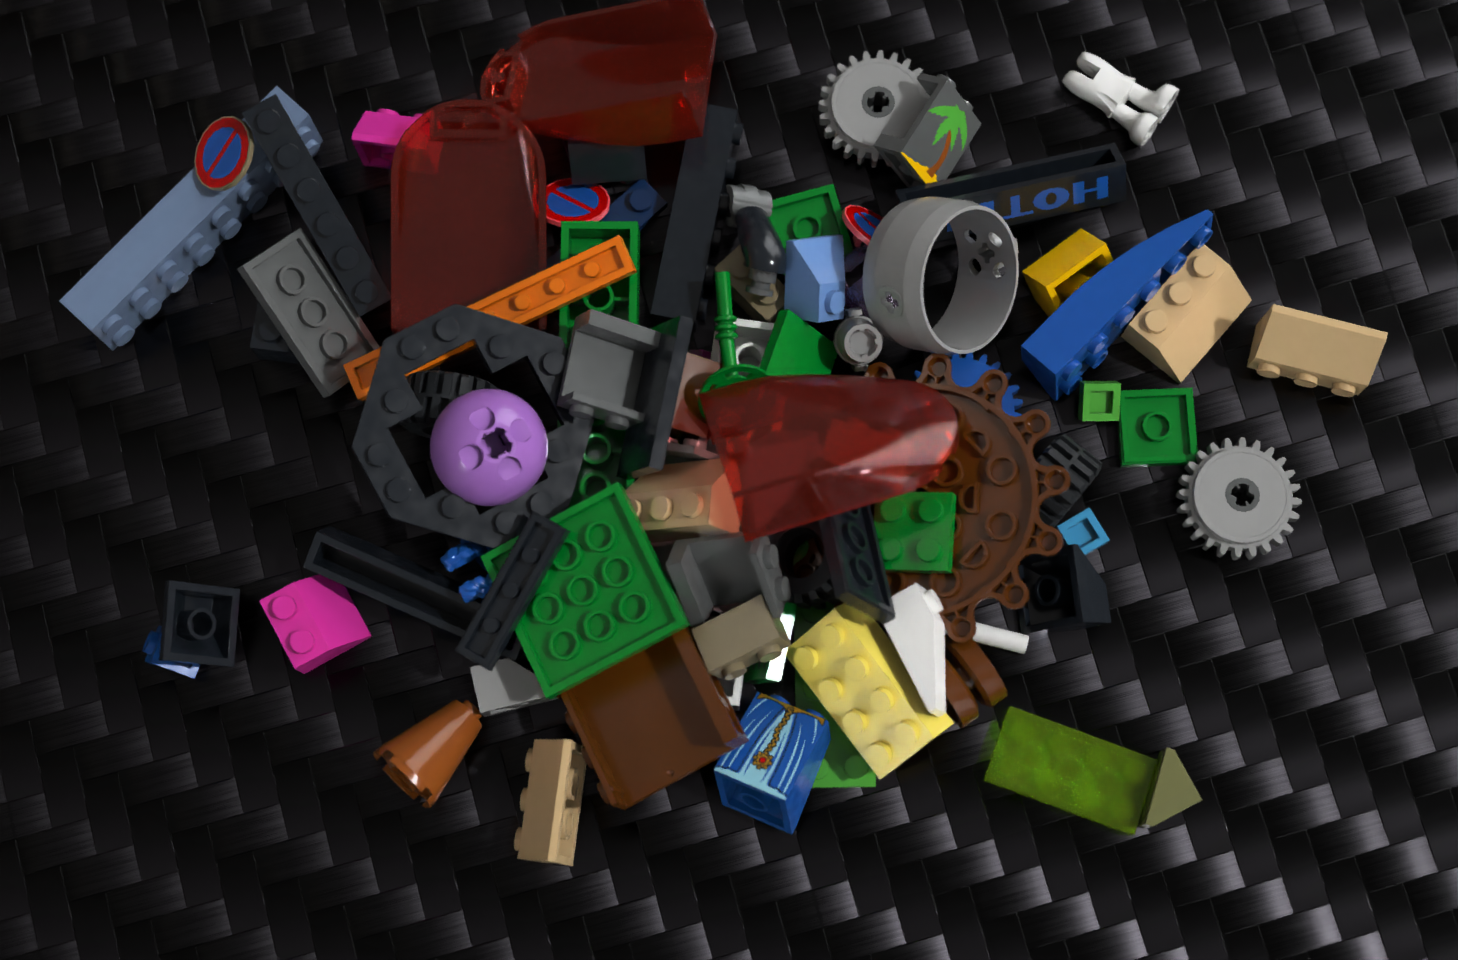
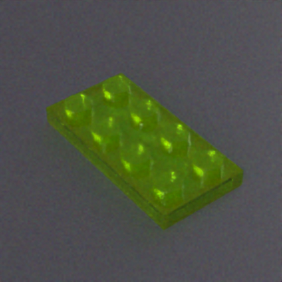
[983,706,1159,836]

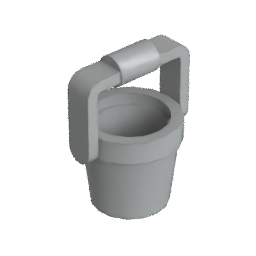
[833,307,884,372]

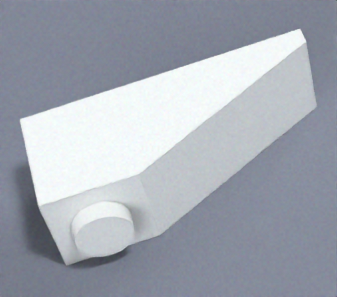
[884,583,946,717]

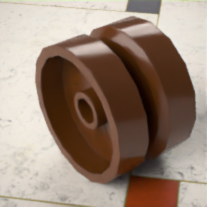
[945,632,1007,728]

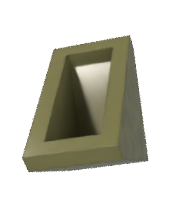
[1139,747,1202,828]

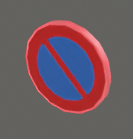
[535,178,610,227]
[842,205,883,248]

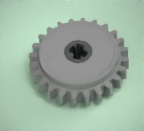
[818,50,930,168]
[1176,437,1302,560]

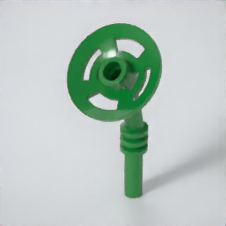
[698,271,775,430]

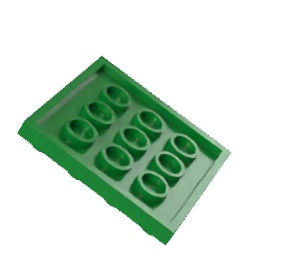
[480,482,690,699]

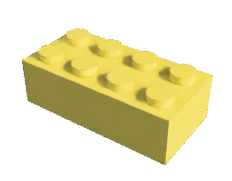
[786,603,954,780]

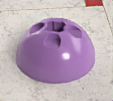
[430,389,548,506]

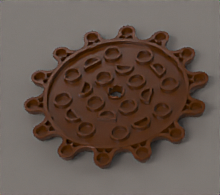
[779,353,1071,643]

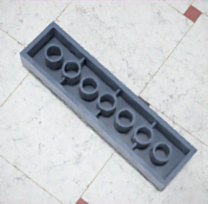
[59,86,323,351]

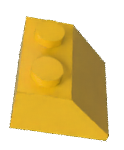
[1022,229,1114,317]

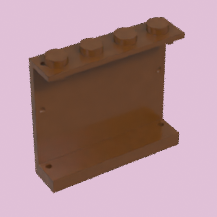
[557,602,749,810]

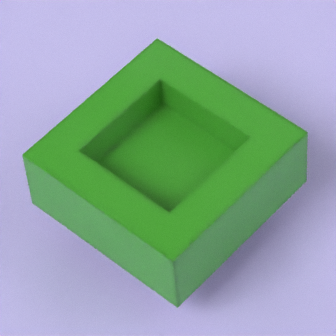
[1078,381,1121,421]

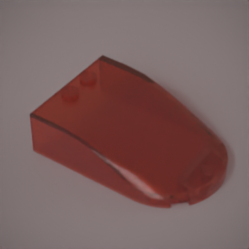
[480,0,717,146]
[391,99,547,335]
[698,374,959,542]

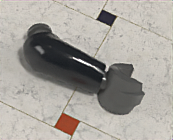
[724,184,787,297]

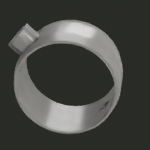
[862,196,1019,355]

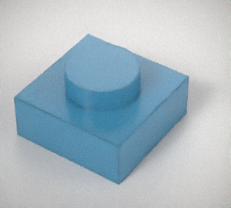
[1055,507,1110,556]

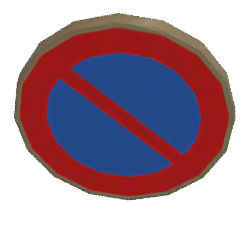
[194,116,254,191]

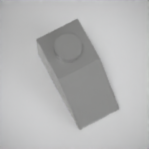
[470,656,559,717]

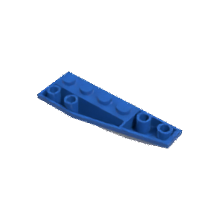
[1021,209,1213,401]

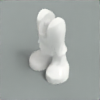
[1062,52,1179,147]

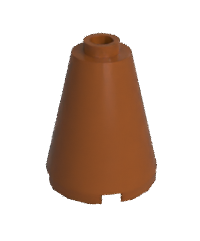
[373,700,482,809]

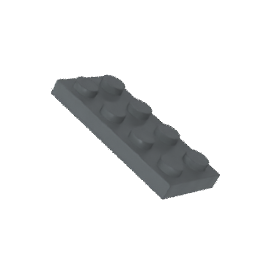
[237,227,380,398]

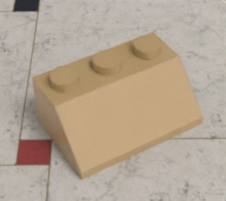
[1121,245,1252,385]
[1247,304,1388,397]
[626,456,743,543]
[514,739,586,866]

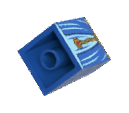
[714,692,831,835]

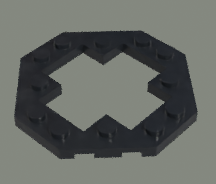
[351,303,595,549]

